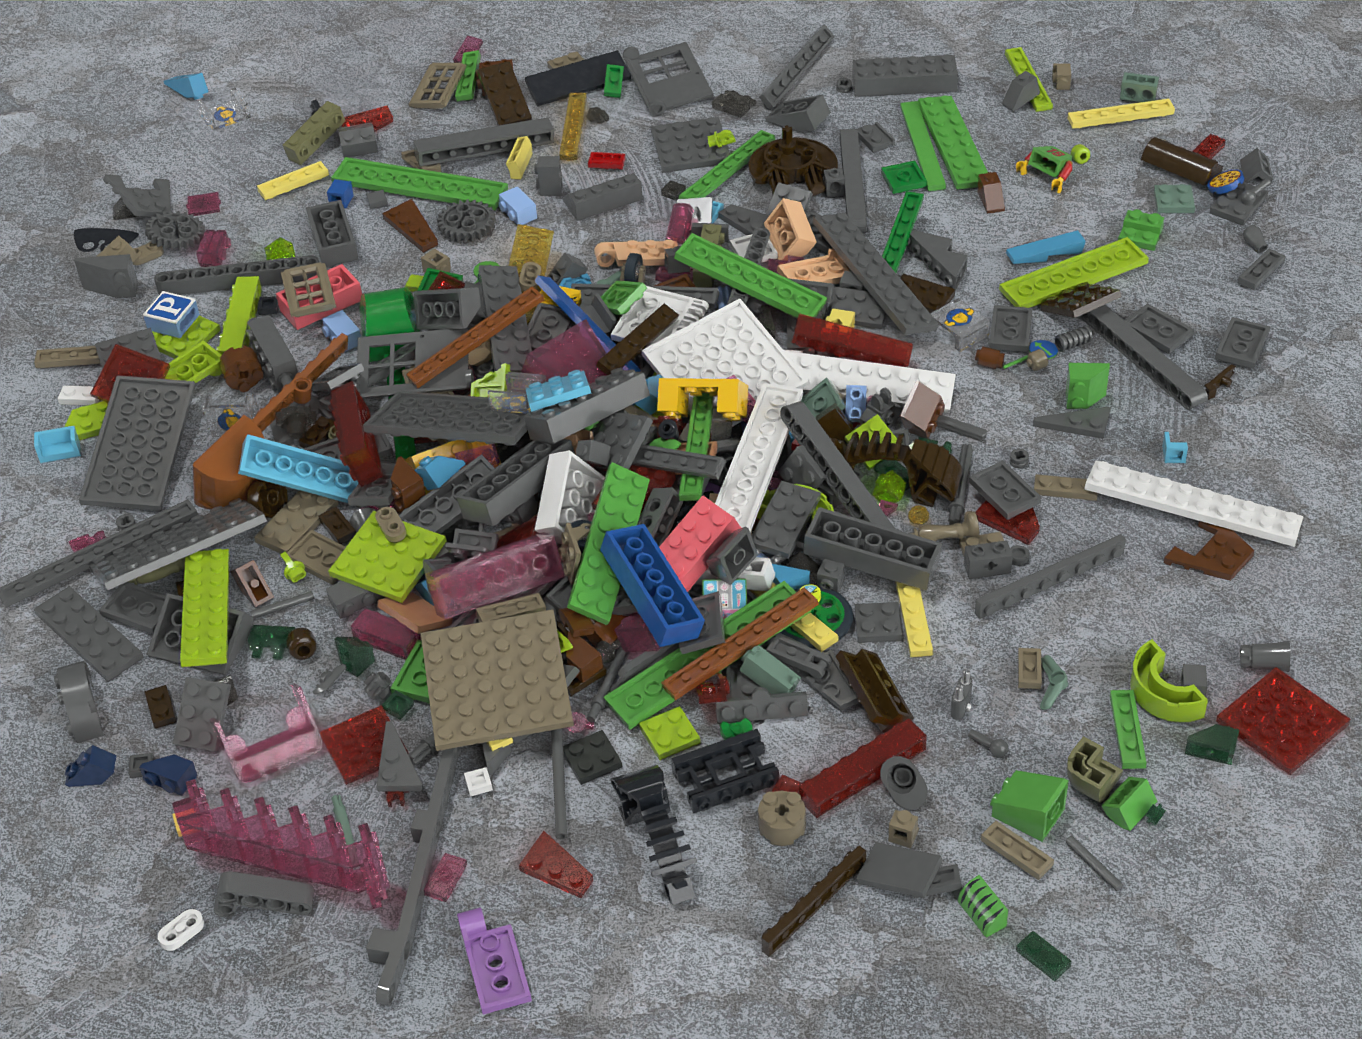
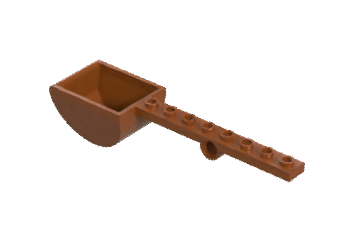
[193,333,348,510]

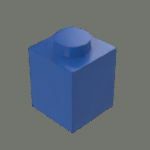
[327,179,354,208]

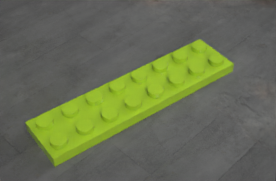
[999,237,1149,308]
[180,549,230,667]

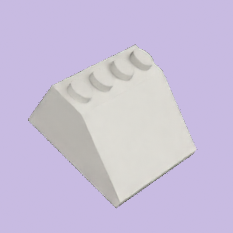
[535,450,605,544]

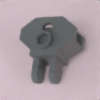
[860,387,902,428]

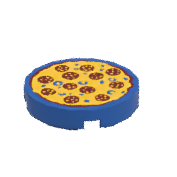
[1207,170,1245,194]

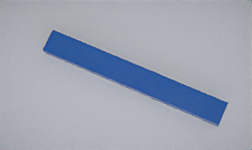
[535,275,641,372]

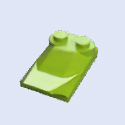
[157,340,222,383]

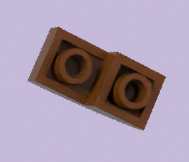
[558,608,595,637]

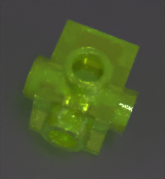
[264,237,296,260]
[872,470,906,508]

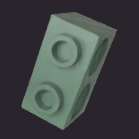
[1120,72,1159,102]

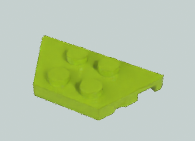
[470,363,510,399]
[64,400,109,440]

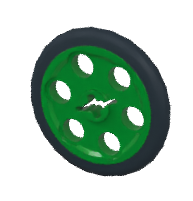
[780,587,853,649]

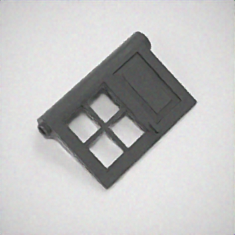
[622,42,714,116]
[349,327,474,399]

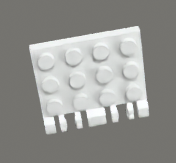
[611,286,709,348]

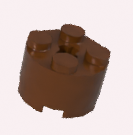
[220,346,263,392]

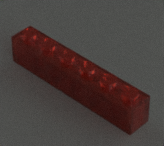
[791,313,913,367]
[799,718,927,819]

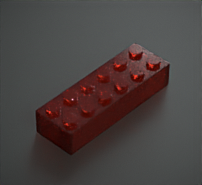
[330,381,384,487]

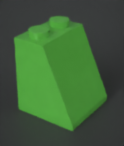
[990,770,1069,842]

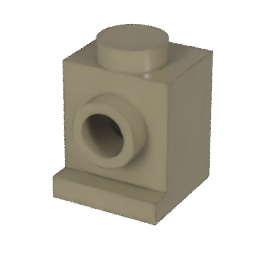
[1052,63,1071,90]
[421,249,451,273]
[888,810,919,848]

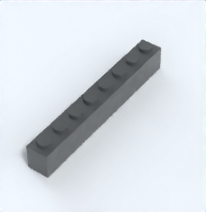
[413,117,554,167]

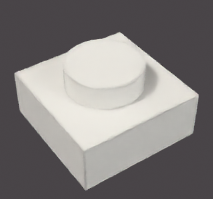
[464,767,493,796]

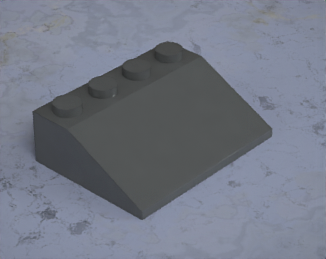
[146,593,254,675]

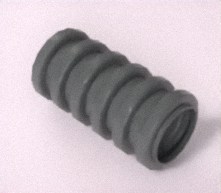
[1055,326,1092,352]

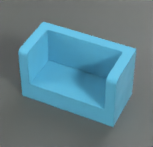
[34,426,81,463]

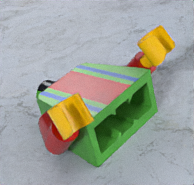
[1016,146,1073,193]

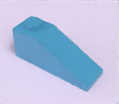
[164,73,209,100]

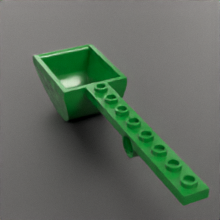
[359,287,420,461]

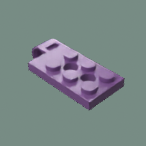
[457,907,532,1015]

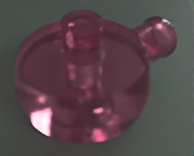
[567,712,594,733]

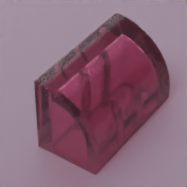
[665,203,694,244]

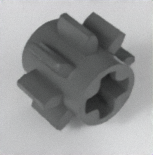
[364,672,391,699]

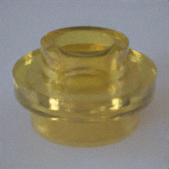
[908,505,929,525]

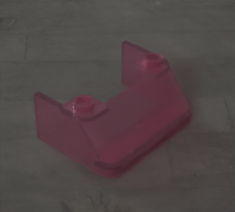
[210,683,323,783]

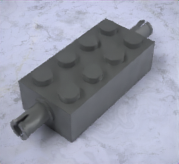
[246,315,298,394]

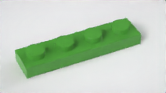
[455,50,481,102]
[1110,690,1147,769]

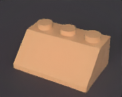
[764,198,817,264]

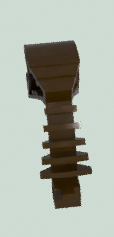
[831,431,963,507]

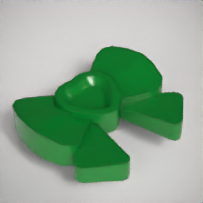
[720,718,753,739]

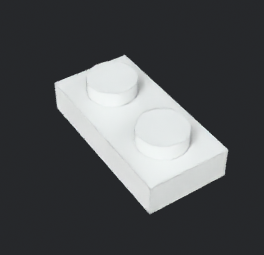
[58,386,102,405]

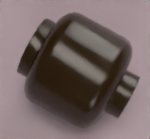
[286,627,317,660]

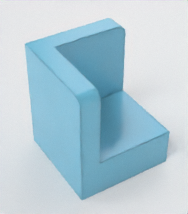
[1162,432,1188,463]

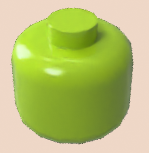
[1070,144,1091,164]

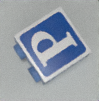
[143,291,200,338]

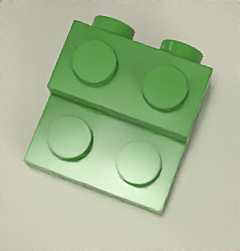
[1118,209,1165,251]

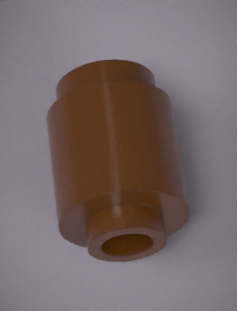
[975,346,1005,370]

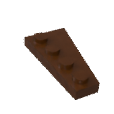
[382,198,438,253]

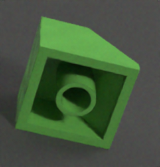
[1066,363,1110,409]

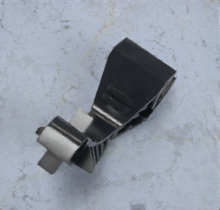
[610,765,697,905]

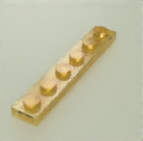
[559,93,587,161]

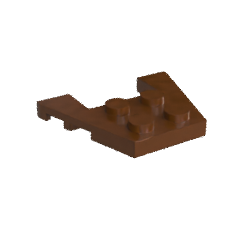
[1163,521,1255,581]

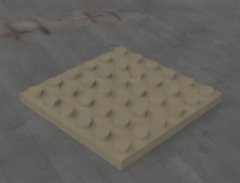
[421,609,574,751]

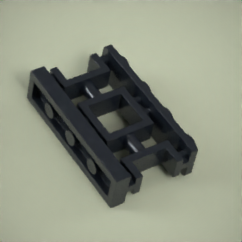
[671,729,779,813]

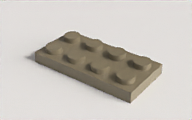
[254,490,339,554]

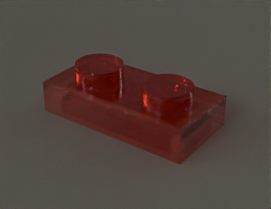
[1192,134,1226,159]

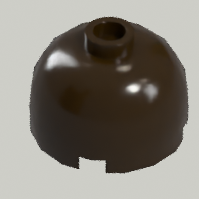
[247,479,288,518]

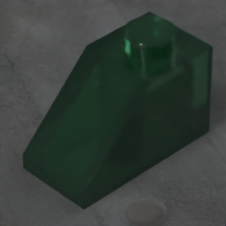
[334,636,375,677]
[1185,724,1239,765]

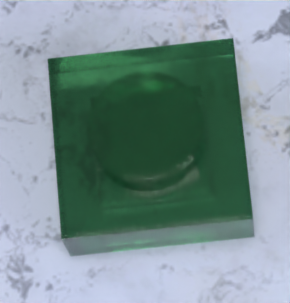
[382,690,414,720]

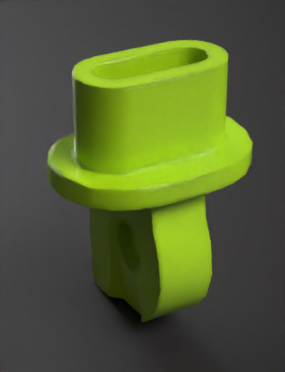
[707,130,736,147]
[280,552,307,583]

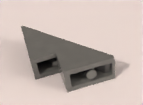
[907,230,968,291]

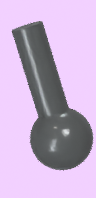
[1241,178,1271,203]
[968,729,1008,757]

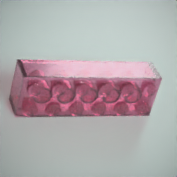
[425,532,565,619]

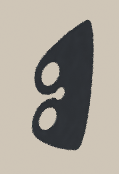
[74,228,139,252]

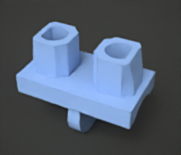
[845,385,867,422]

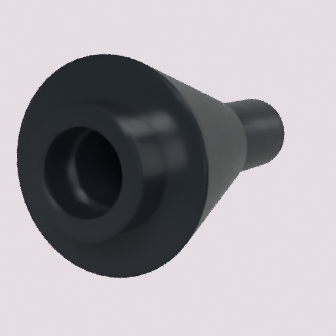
[658,419,680,441]

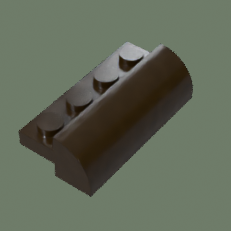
[1141,137,1223,185]
[835,649,914,733]

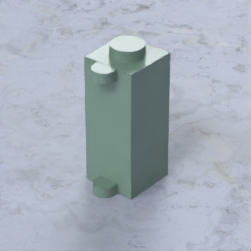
[740,645,801,694]

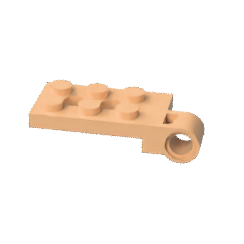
[594,240,678,267]
[777,248,850,285]

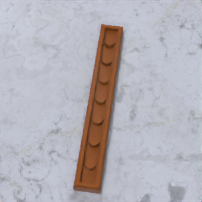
[406,286,545,388]
[661,587,819,701]

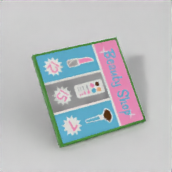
[702,579,747,620]

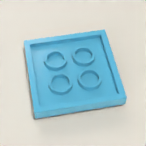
[526,370,591,412]

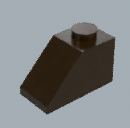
[816,403,855,440]

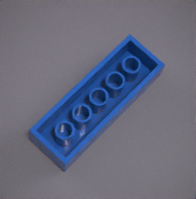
[600,524,705,647]

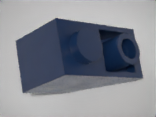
[65,745,117,787]
[139,754,198,796]

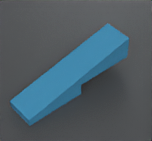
[1006,230,1086,264]

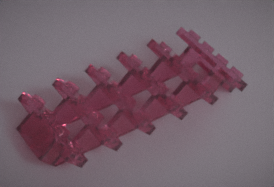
[172,779,390,909]

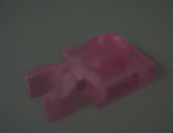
[68,530,106,553]

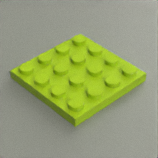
[328,511,447,603]

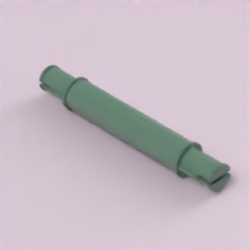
[331,795,359,867]

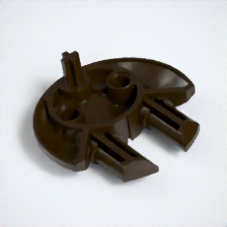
[749,125,838,197]

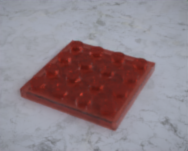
[1216,667,1351,775]

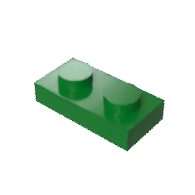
[604,64,624,98]

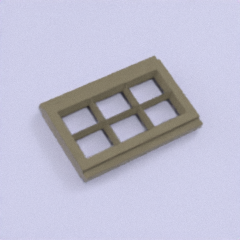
[409,63,467,109]
[281,262,336,318]

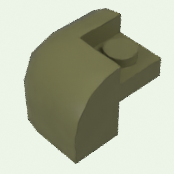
[1067,736,1123,803]

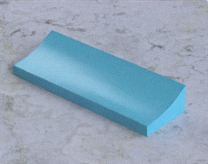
[238,434,367,503]

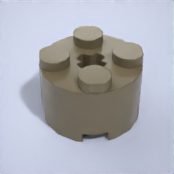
[758,791,806,846]

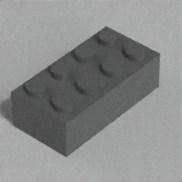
[306,200,359,267]

